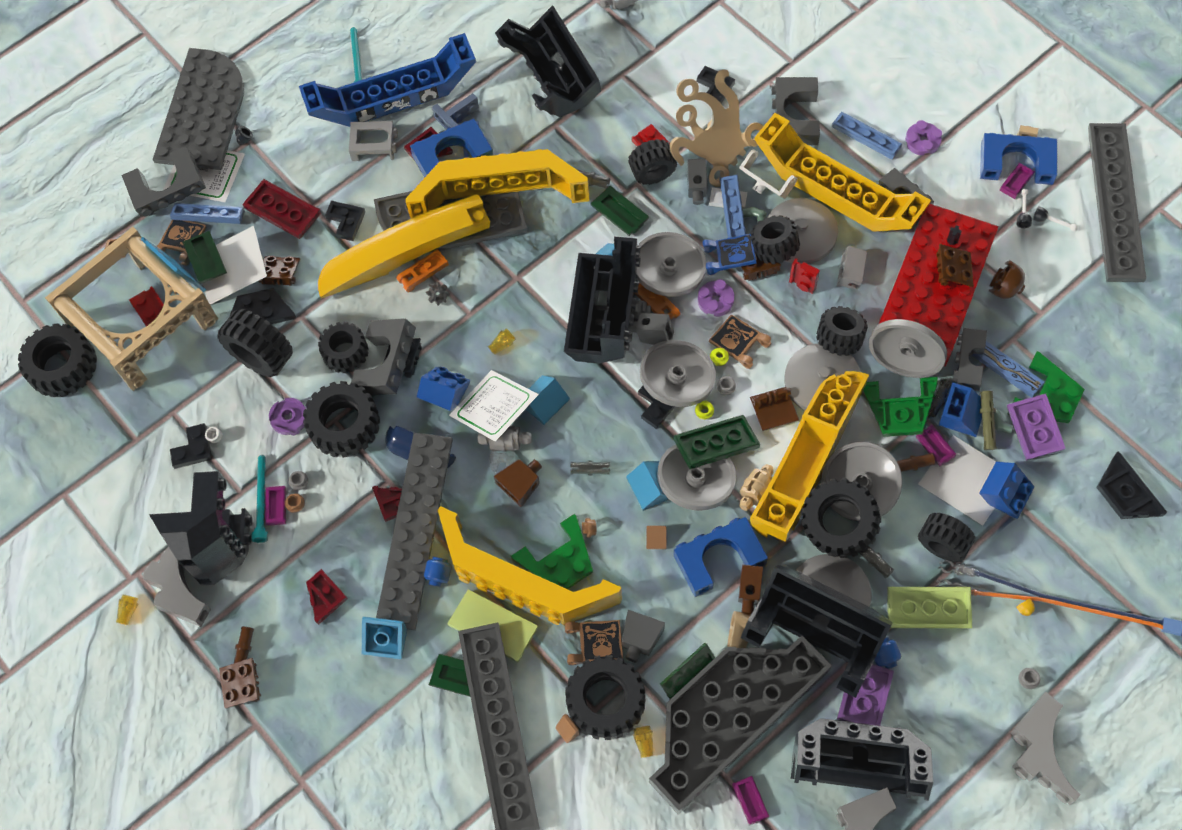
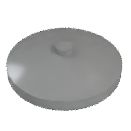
[768,198,838,264]
[636,232,706,297]
[869,319,947,378]
[640,340,716,407]
[784,343,861,410]
[821,442,902,521]
[657,445,736,511]
[796,554,872,607]

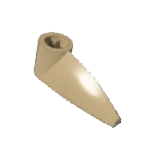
[727,611,751,657]

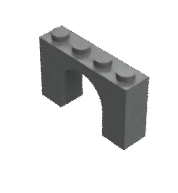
[771,77,820,145]
[121,146,206,217]
[351,318,416,395]

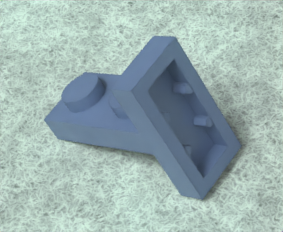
[432,93,479,130]

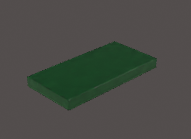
[673,415,760,469]

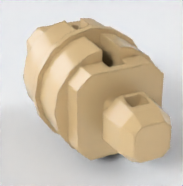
[739,464,773,511]

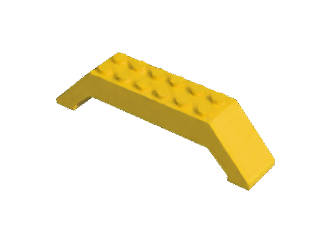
[754,113,931,232]
[406,149,590,219]
[438,506,622,625]

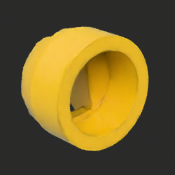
[1016,598,1035,616]

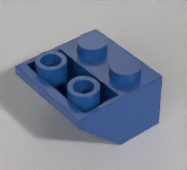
[417,367,471,411]
[938,383,982,437]
[979,462,1035,519]

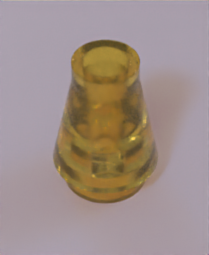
[488,328,516,355]
[116,594,138,625]
[632,726,653,758]

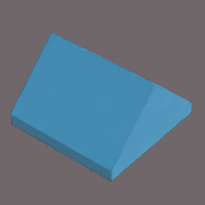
[525,375,570,425]
[626,461,668,510]
[362,617,408,659]

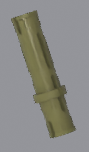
[980,391,997,450]

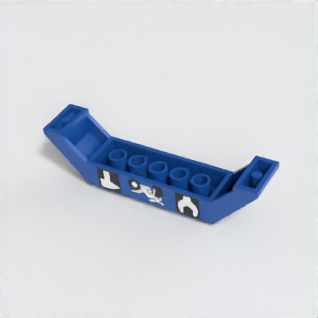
[299,33,476,127]

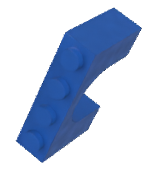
[410,119,493,178]
[980,133,1057,185]
[674,517,768,597]

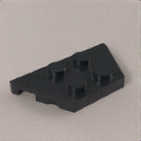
[230,288,296,324]
[1096,451,1167,519]

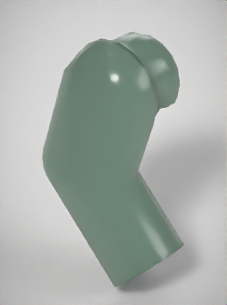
[743,207,767,222]
[994,409,1013,434]

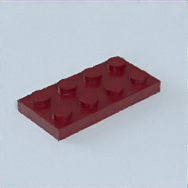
[242,179,321,239]

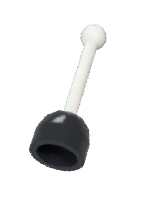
[1017,189,1032,228]
[1033,206,1078,231]

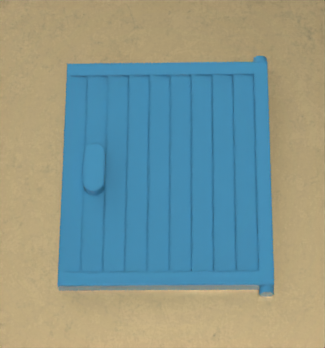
[141,237,206,292]

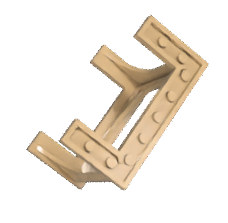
[45,227,218,391]

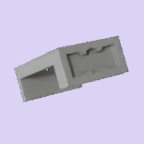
[349,121,398,161]

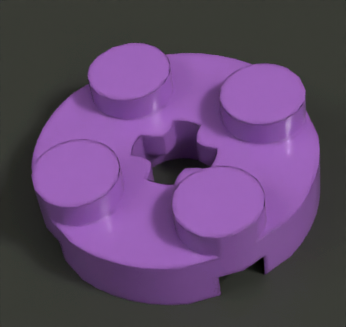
[905,120,942,155]
[698,279,735,317]
[269,398,306,436]

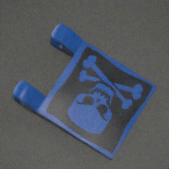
[703,234,756,275]

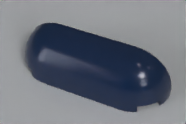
[385,426,456,468]

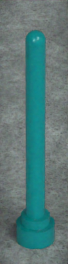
[350,27,362,82]
[252,455,268,543]

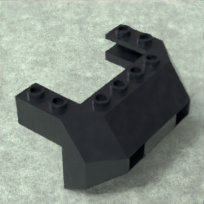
[495,5,601,117]
[564,236,641,364]
[149,471,253,586]
[741,565,893,698]
[790,718,933,801]

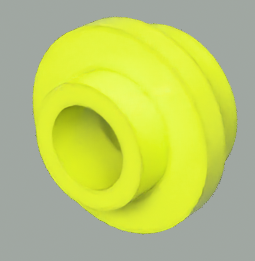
[710,348,729,366]
[695,401,714,420]

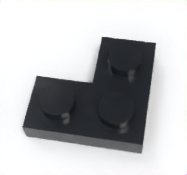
[697,66,735,104]
[325,201,365,241]
[638,386,675,429]
[170,423,212,469]

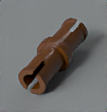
[896,453,935,472]
[234,626,254,663]

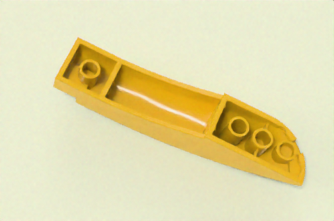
[318,194,490,299]
[750,371,869,542]

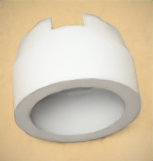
[205,427,222,443]

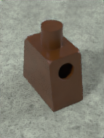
[494,459,542,507]
[738,565,763,614]

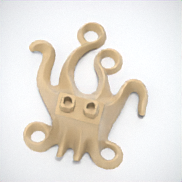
[670,70,763,187]

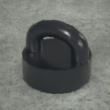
[235,126,253,145]

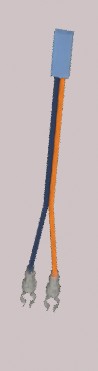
[936,560,1182,636]

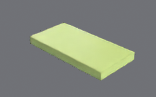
[887,587,972,628]
[447,589,538,662]

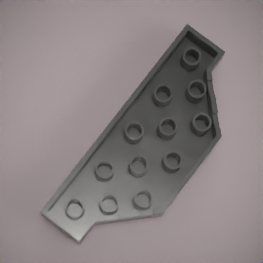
[649,636,832,815]

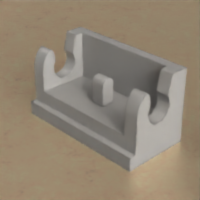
[837,246,867,289]

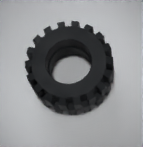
[628,139,677,185]
[751,215,800,264]
[816,306,868,356]
[318,322,369,373]
[918,513,976,562]

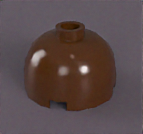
[989,260,1025,299]

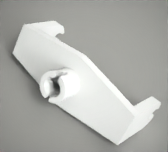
[739,149,797,199]

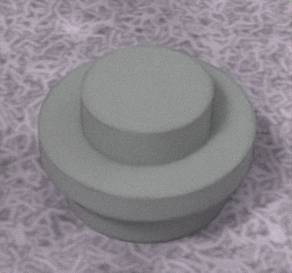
[717,376,736,395]
[289,471,308,490]
[1018,668,1040,689]

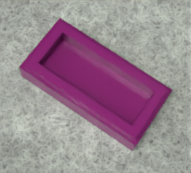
[999,163,1035,199]
[916,425,956,467]
[265,486,286,526]
[732,776,769,825]

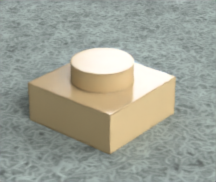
[1017,125,1039,137]

